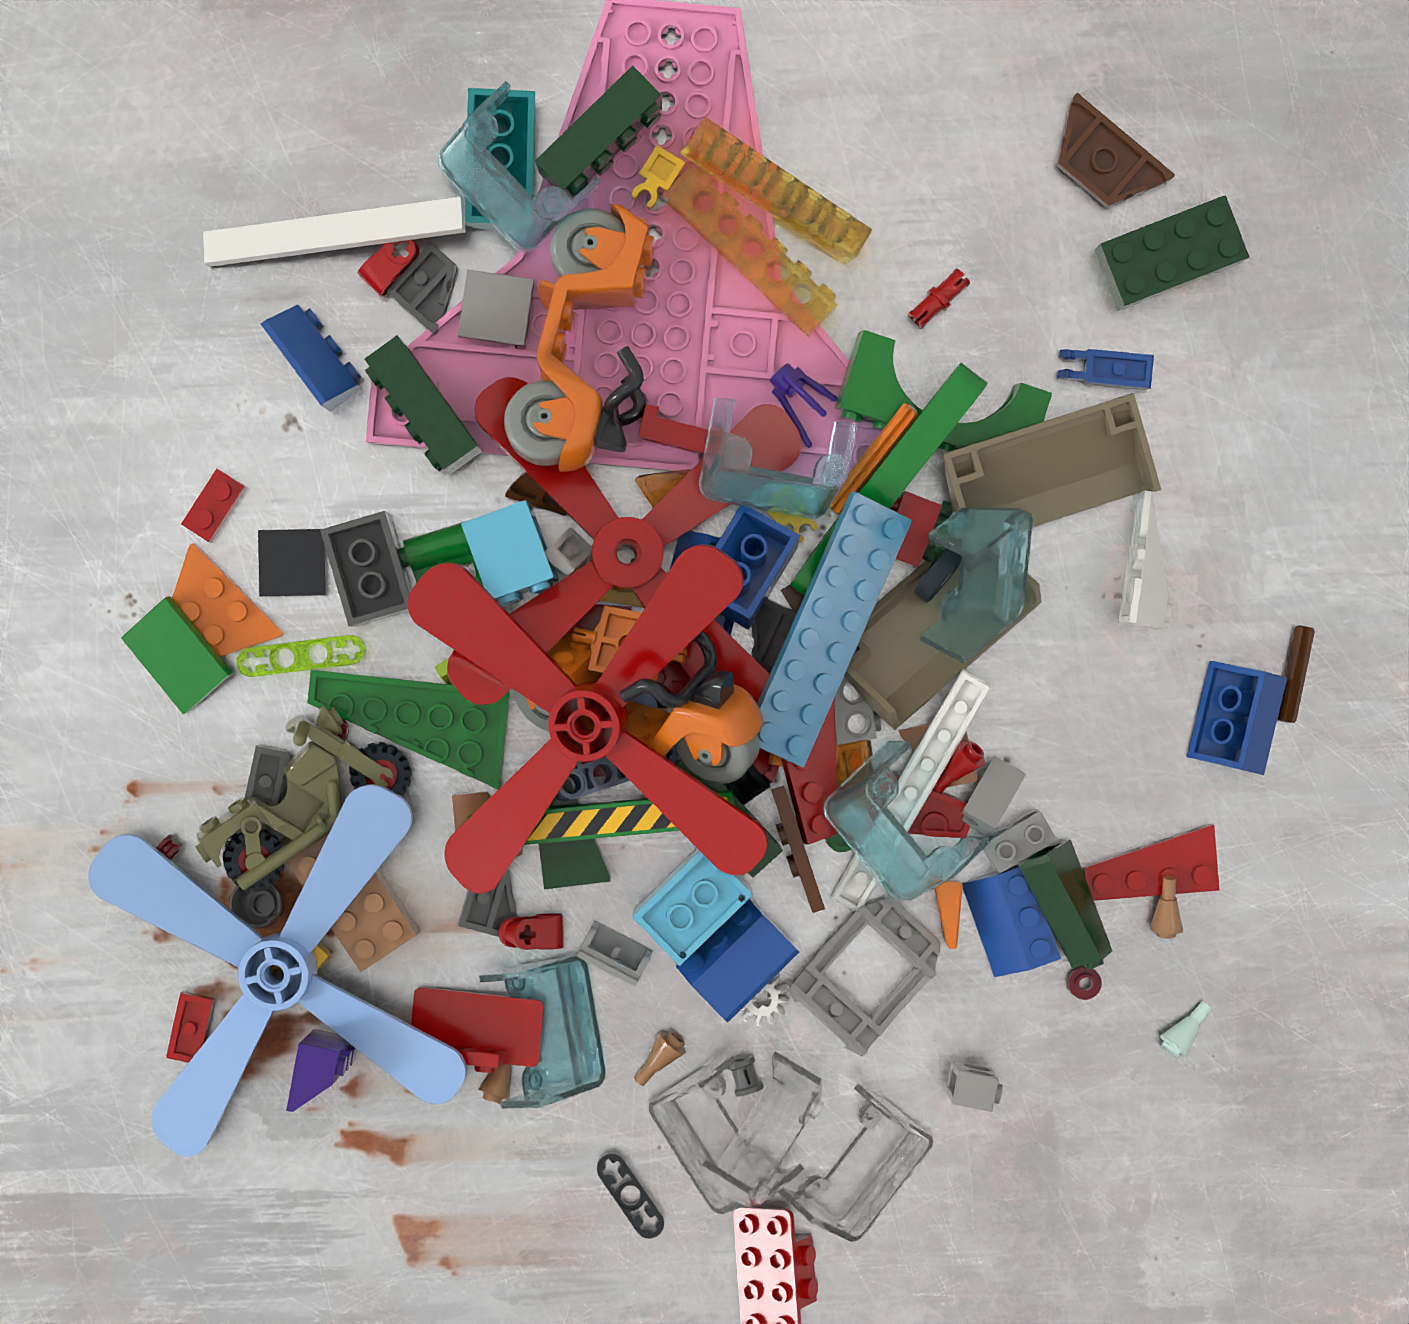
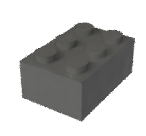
[320,511,412,627]

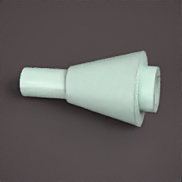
[1160,1001,1212,1058]

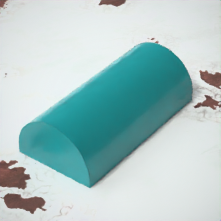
[465,88,535,230]

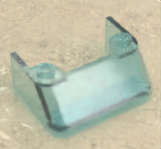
[437,81,601,252]
[699,397,858,519]
[920,507,1033,663]
[824,741,991,901]
[479,956,605,1109]

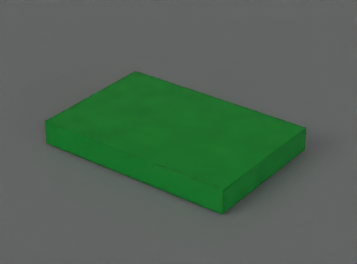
[121,596,232,715]

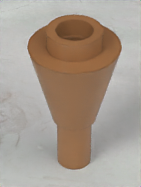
[1150,875,1183,939]
[634,1030,686,1086]
[478,1064,512,1104]

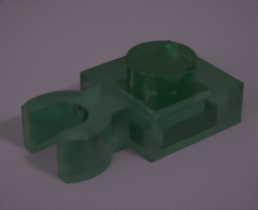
[922,500,953,563]

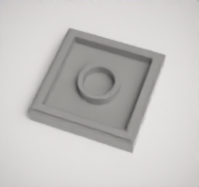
[458,269,534,347]

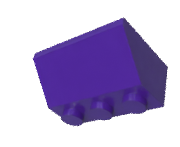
[286,1029,356,1112]

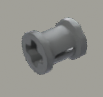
[726,1055,764,1097]

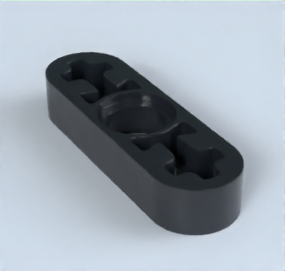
[597,1151,664,1239]

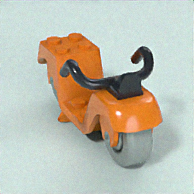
[504,203,655,472]
[514,631,763,784]

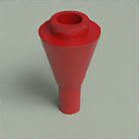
[933,741,985,793]

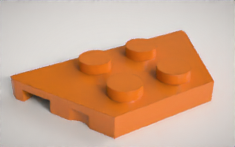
[172,543,285,657]

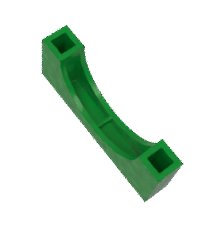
[834,330,1052,452]

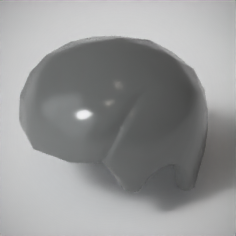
[229,882,284,929]

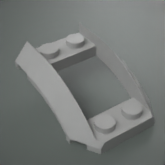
[788,897,941,1056]

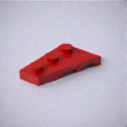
[860,770,971,838]

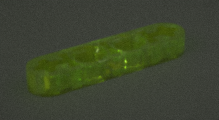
[236,635,367,677]

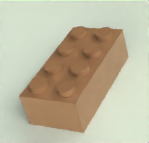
[287,834,420,972]

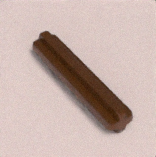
[1278,625,1315,723]

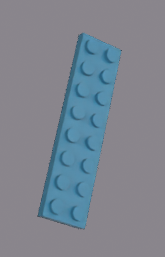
[757,492,912,768]

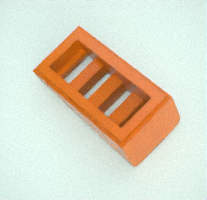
[934,878,963,949]

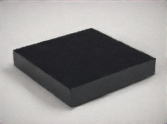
[258,529,327,597]

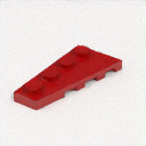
[781,698,838,845]

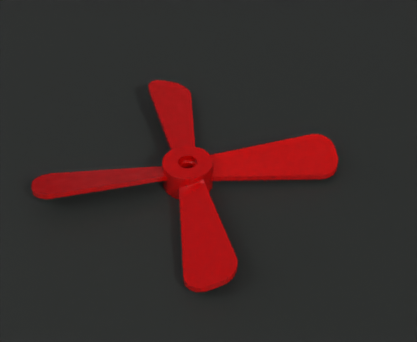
[447,377,801,705]
[408,544,768,894]

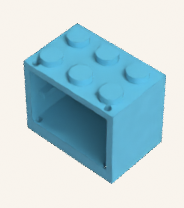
[461,500,559,607]
[632,849,753,966]

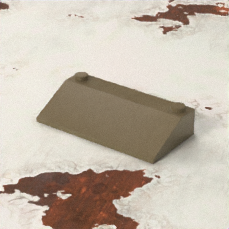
[942,393,1161,551]
[844,533,1042,730]

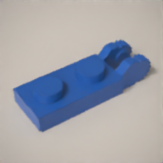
[1057,349,1154,390]

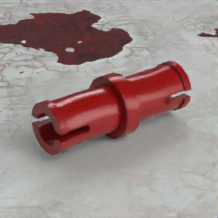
[908,268,970,329]

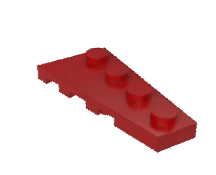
[1083,824,1220,901]

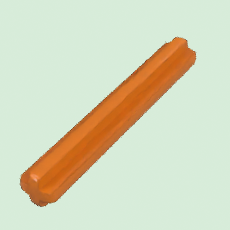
[827,403,918,514]

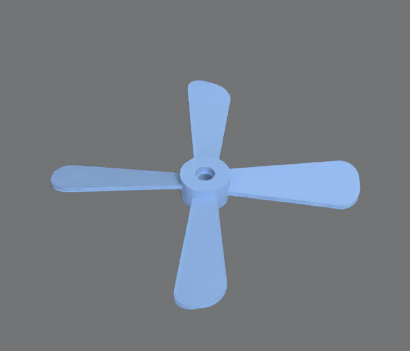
[88,784,467,1157]

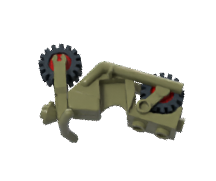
[195,705,412,891]

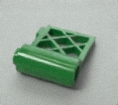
[399,521,484,587]

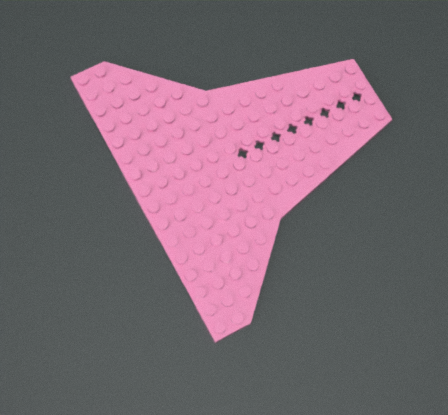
[366,0,882,487]

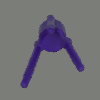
[769,363,837,448]

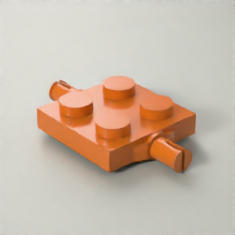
[572,606,687,681]

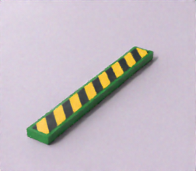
[468,790,735,845]

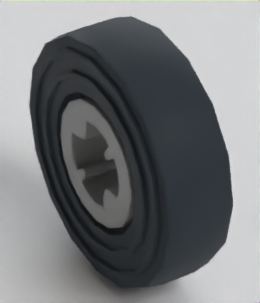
[914,547,964,603]

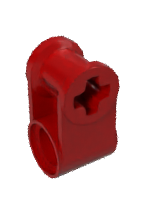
[357,240,420,297]
[498,913,564,950]

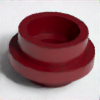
[1068,966,1102,1000]

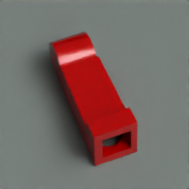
[637,403,730,455]

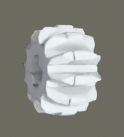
[740,974,790,1026]

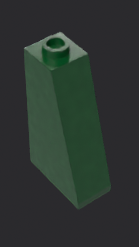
[539,777,612,890]
[1019,839,1113,970]

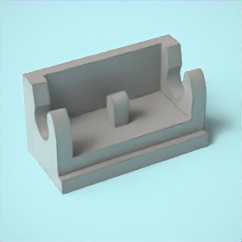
[962,756,1026,838]
[576,920,653,987]

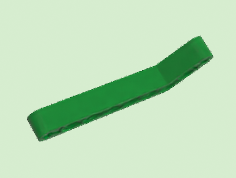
[789,362,988,596]

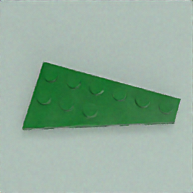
[307,670,510,790]

